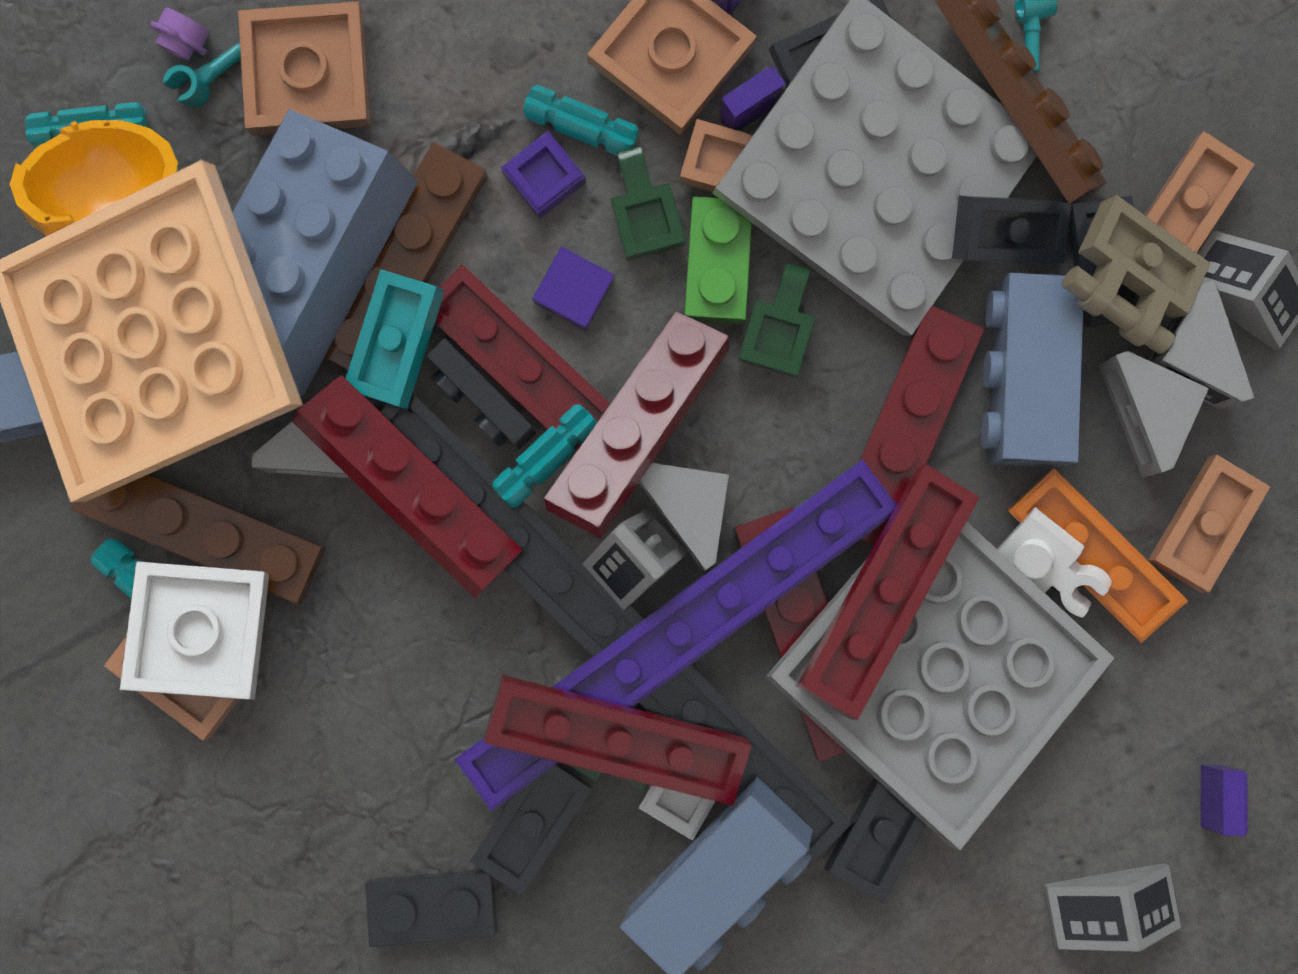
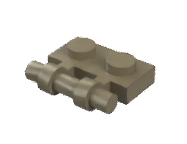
[1062,195,1210,354]

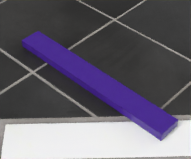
[454,459,897,812]

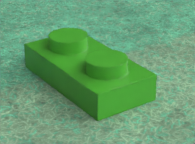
[685,196,752,324]

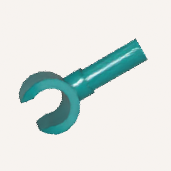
[1014,0,1058,72]
[163,42,241,107]

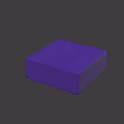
[720,66,786,131]
[501,131,586,219]
[532,246,615,331]
[1201,765,1248,836]

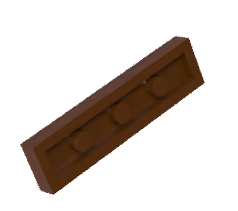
[935,0,1107,204]
[324,142,488,371]
[71,474,326,604]

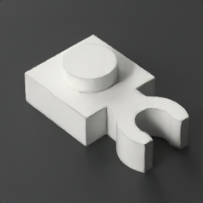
[997,507,1112,618]

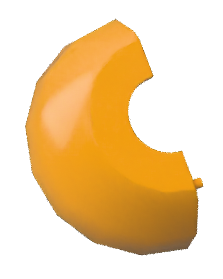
[10,120,178,236]

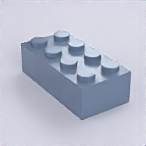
[232,109,418,396]

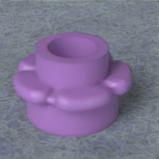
[150,7,210,61]

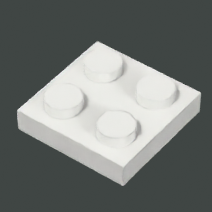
[120,562,269,700]

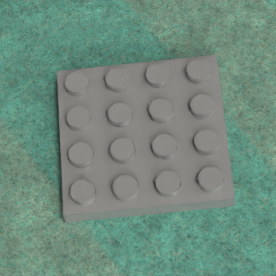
[712,0,1037,337]
[765,522,1114,850]

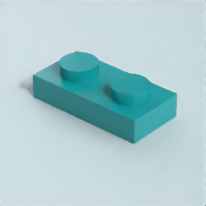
[346,269,445,409]

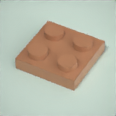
[587,0,757,135]
[238,1,371,136]

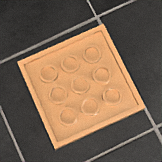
[0,160,303,502]

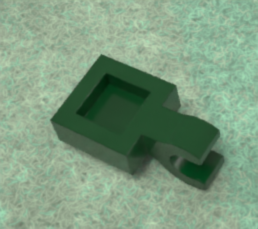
[611,146,686,261]
[738,264,815,378]

